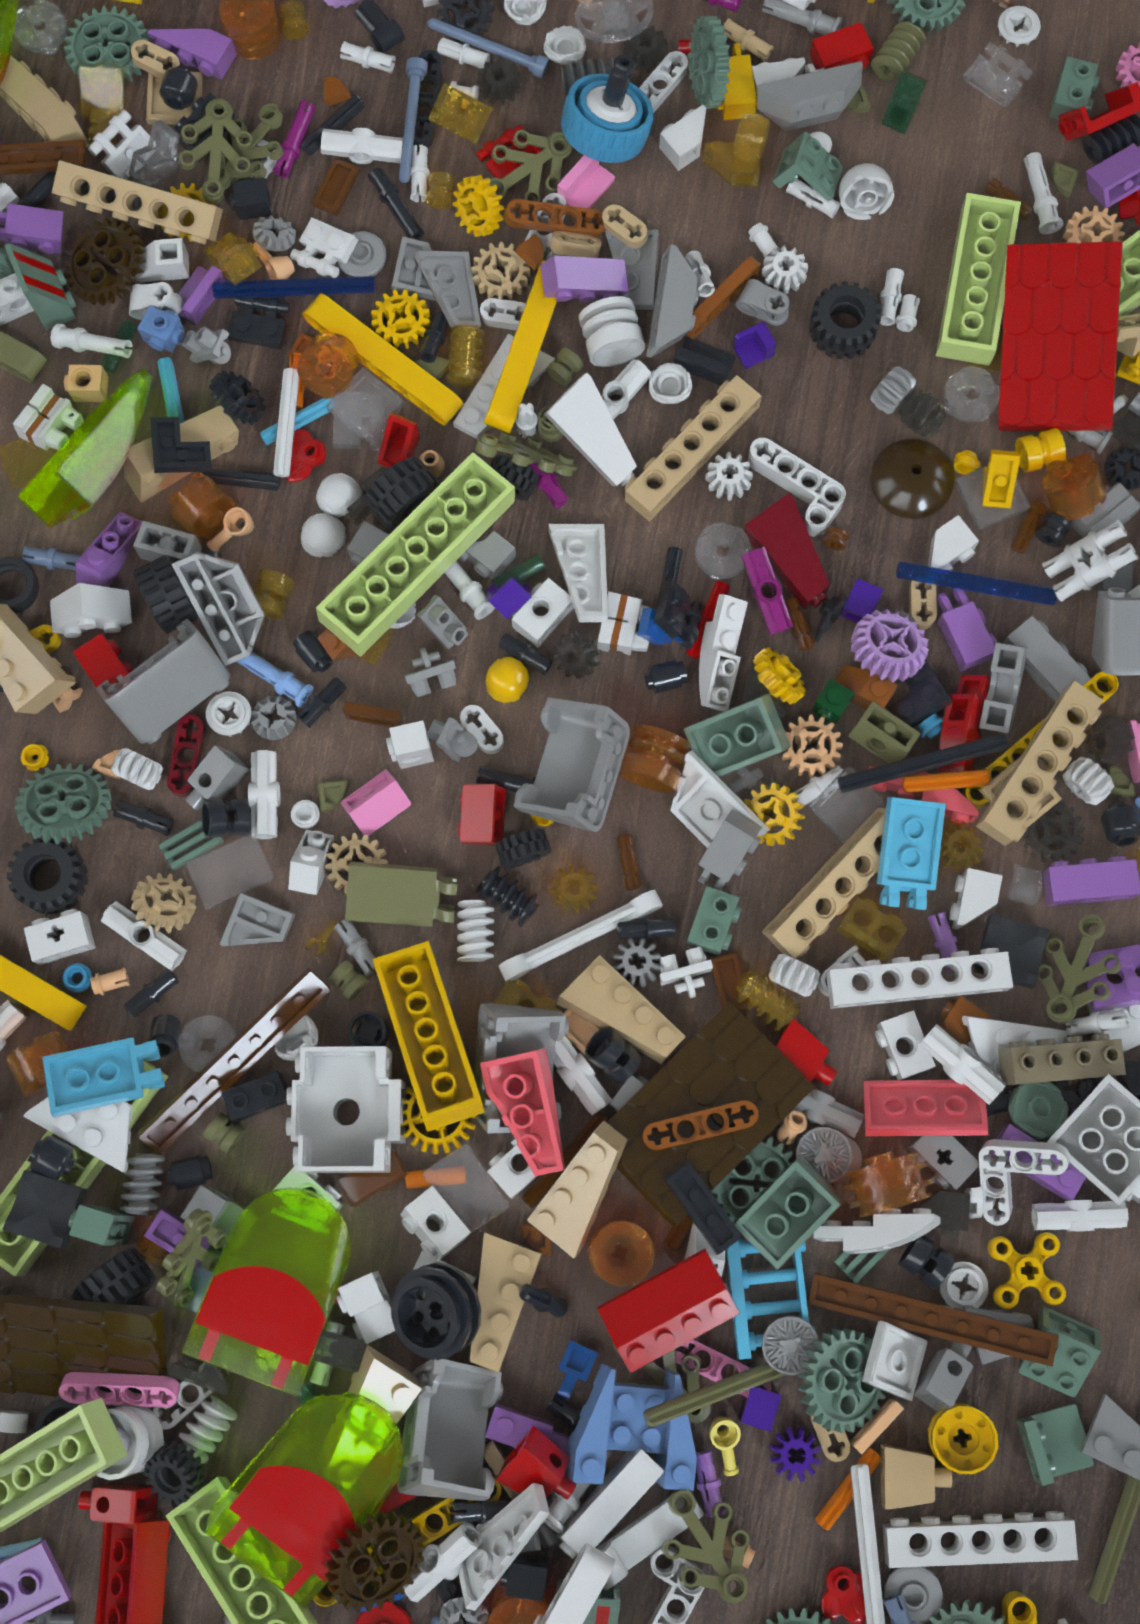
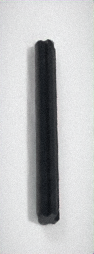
[837,733,1008,793]

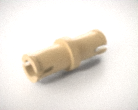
[724,18,774,62]

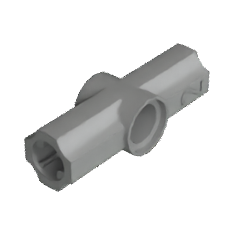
[792,1089,864,1138]

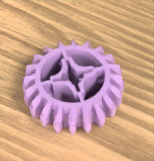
[850,608,929,683]

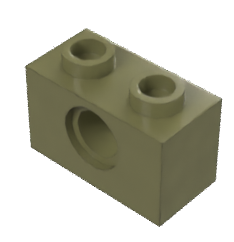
[848,701,921,764]

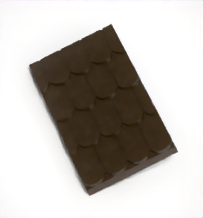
[607,1002,815,1228]
[0,1295,167,1397]

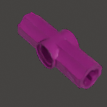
[741,547,794,635]

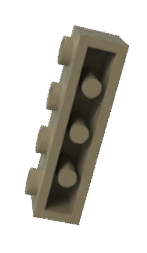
[998,1034,1126,1085]

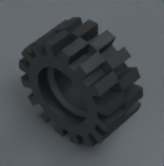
[490,455,539,501]
[495,828,552,869]
[144,1441,205,1505]

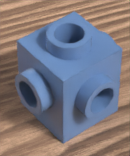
[137,305,184,353]

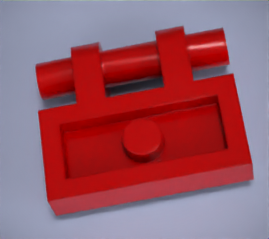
[475,124,542,179]

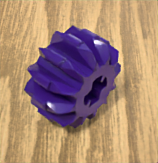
[769,1427,821,1482]

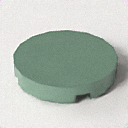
[1008,1082,1068,1139]

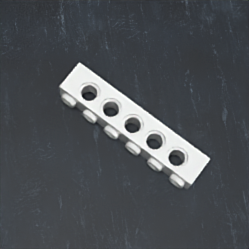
[826,948,1013,1009]
[882,1511,1078,1568]

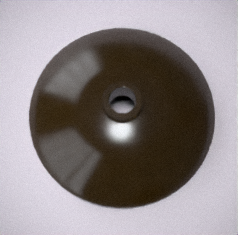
[871,439,955,519]

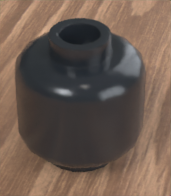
[159,66,198,110]
[1101,802,1140,847]
[27,1136,76,1180]

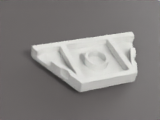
[670,751,770,848]
[962,1015,1068,1078]
[23,1097,133,1173]

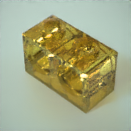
[429,83,493,144]
[836,897,908,962]

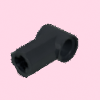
[355,0,405,53]

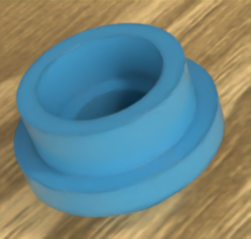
[918,713,943,739]
[63,963,93,993]

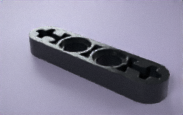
[413,50,442,149]

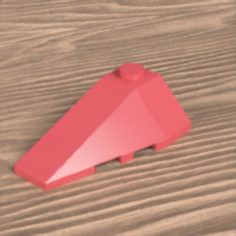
[480,1047,565,1176]

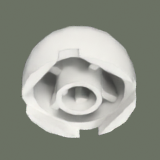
[839,163,894,220]

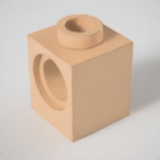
[64,365,109,402]

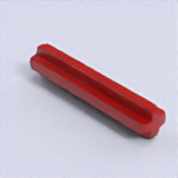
[686,580,729,659]

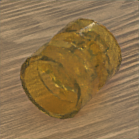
[253,569,295,620]

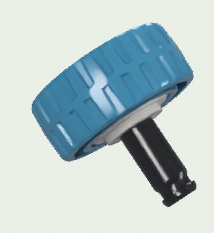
[561,55,654,163]

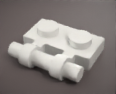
[88,110,158,179]
[290,217,358,278]

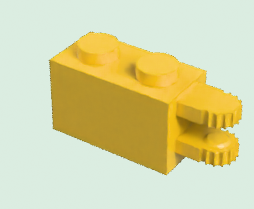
[717,43,757,121]

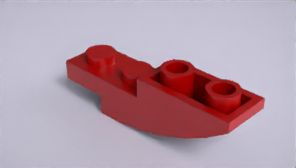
[938,675,991,773]

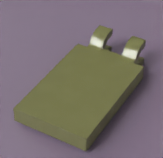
[345,862,457,927]

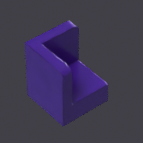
[733,321,776,369]
[486,577,532,619]
[840,579,883,623]
[739,1387,781,1432]

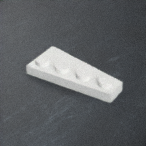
[453,334,556,439]
[548,524,608,622]
[459,1483,550,1611]

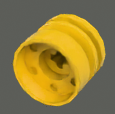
[928,1404,998,1474]

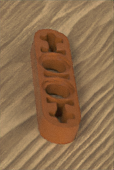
[503,199,606,237]
[686,256,763,339]
[643,1100,759,1151]

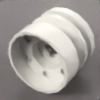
[579,296,645,367]

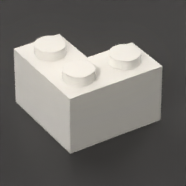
[50,583,132,638]
[336,1271,395,1344]

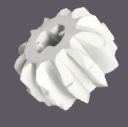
[762,245,808,294]
[705,452,753,501]
[111,748,163,790]
[1062,757,1114,805]
[768,954,820,997]

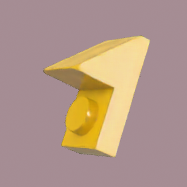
[982,450,1021,508]

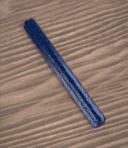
[212,276,375,299]
[896,562,1058,606]

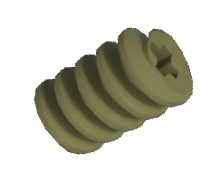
[871,21,926,81]

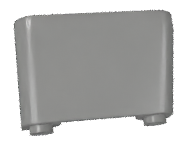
[1091,587,1140,676]
[95,619,231,744]
[514,697,630,832]
[474,1003,569,1134]
[397,1359,503,1501]

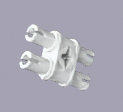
[1042,520,1138,602]

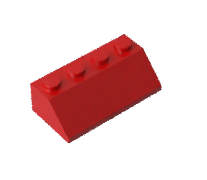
[597,1248,740,1373]
[95,1517,170,1624]

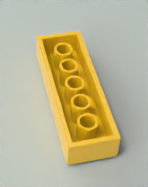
[372,941,485,1132]

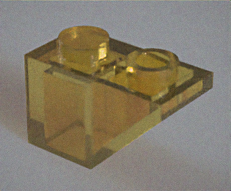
[703,140,760,186]

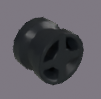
[1036,513,1072,548]

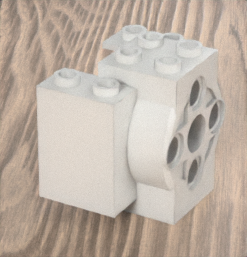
[286,1046,406,1173]

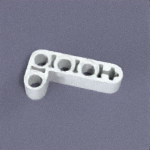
[748,438,846,537]
[596,1490,704,1590]
[533,1543,615,1624]
[648,1546,704,1624]

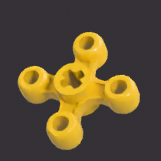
[987,1232,1066,1309]

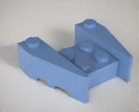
[564,1363,697,1491]

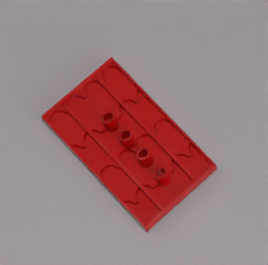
[998,241,1123,431]

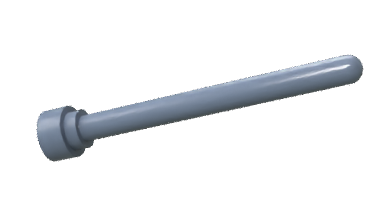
[428,18,550,79]
[399,57,428,183]

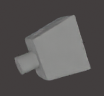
[185,745,251,811]
[914,1342,973,1411]

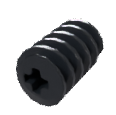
[1082,114,1140,165]
[475,865,539,928]

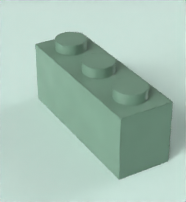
[68,1205,135,1246]

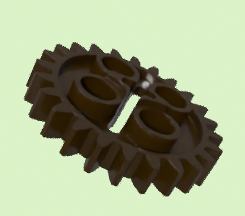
[63,218,146,306]
[324,1511,425,1612]

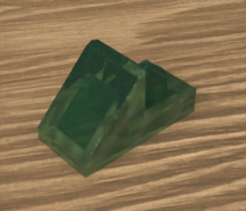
[881,70,928,134]

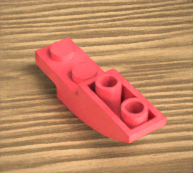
[868,766,979,825]

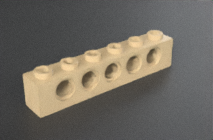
[52,160,223,245]
[625,375,762,522]
[976,681,1103,846]
[762,807,886,959]

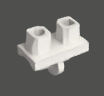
[659,947,713,998]

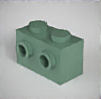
[1048,56,1100,120]
[686,886,742,956]

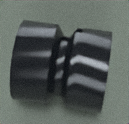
[201,799,251,838]
[347,1011,390,1046]
[585,1027,641,1083]
[898,1235,956,1290]

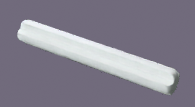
[273,368,300,477]

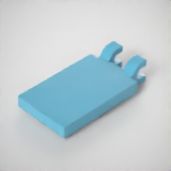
[877,797,946,910]
[42,1037,165,1117]

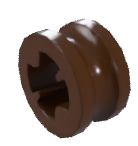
[822,527,850,551]

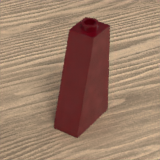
[743,493,830,610]

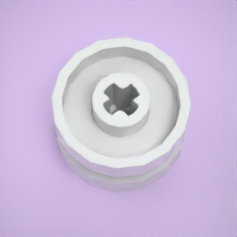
[97,1406,164,1480]

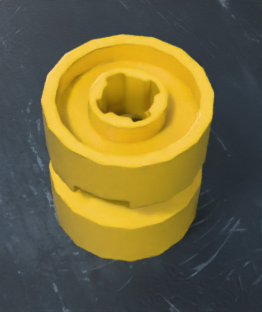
[1015,428,1066,473]

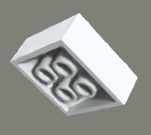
[1047,1074,1140,1207]

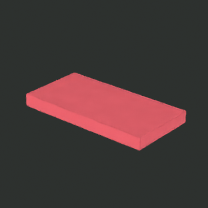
[863,1079,988,1136]

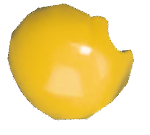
[485,657,529,703]

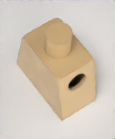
[880,1444,952,1509]

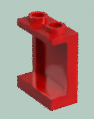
[1058,82,1140,141]

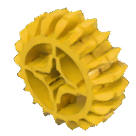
[401,1087,477,1155]

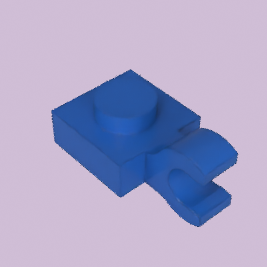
[637,608,683,645]
[558,1340,598,1398]

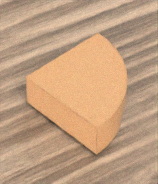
[92,750,121,780]

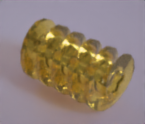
[447,325,485,388]
[736,968,801,1031]

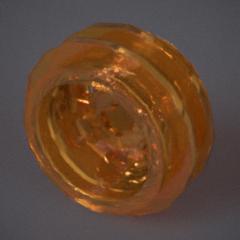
[841,1151,936,1218]

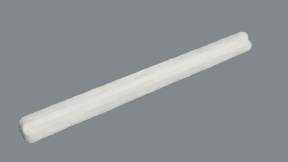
[850,1464,885,1624]

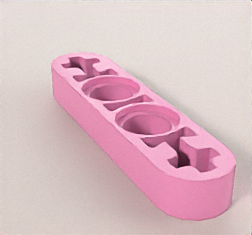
[675,1339,772,1398]
[59,1372,180,1408]

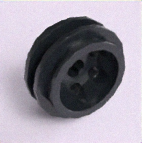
[391,1262,481,1360]

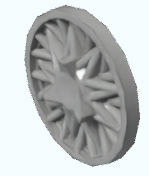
[337,231,386,280]
[796,1127,852,1183]
[761,1316,818,1376]
[884,1567,943,1624]

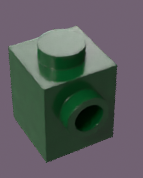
[812,678,855,725]

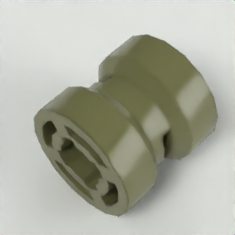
[545,347,583,387]
[537,405,563,442]
[327,960,369,1001]
[203,1113,246,1154]

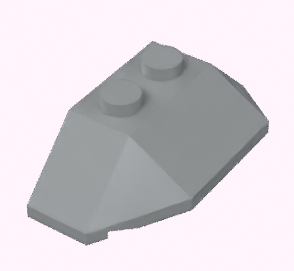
[756,61,863,131]
[646,244,700,358]
[171,552,265,666]

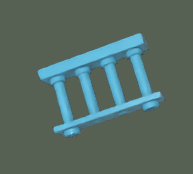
[725,1239,816,1360]

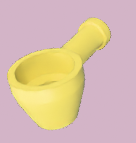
[709,1416,741,1476]

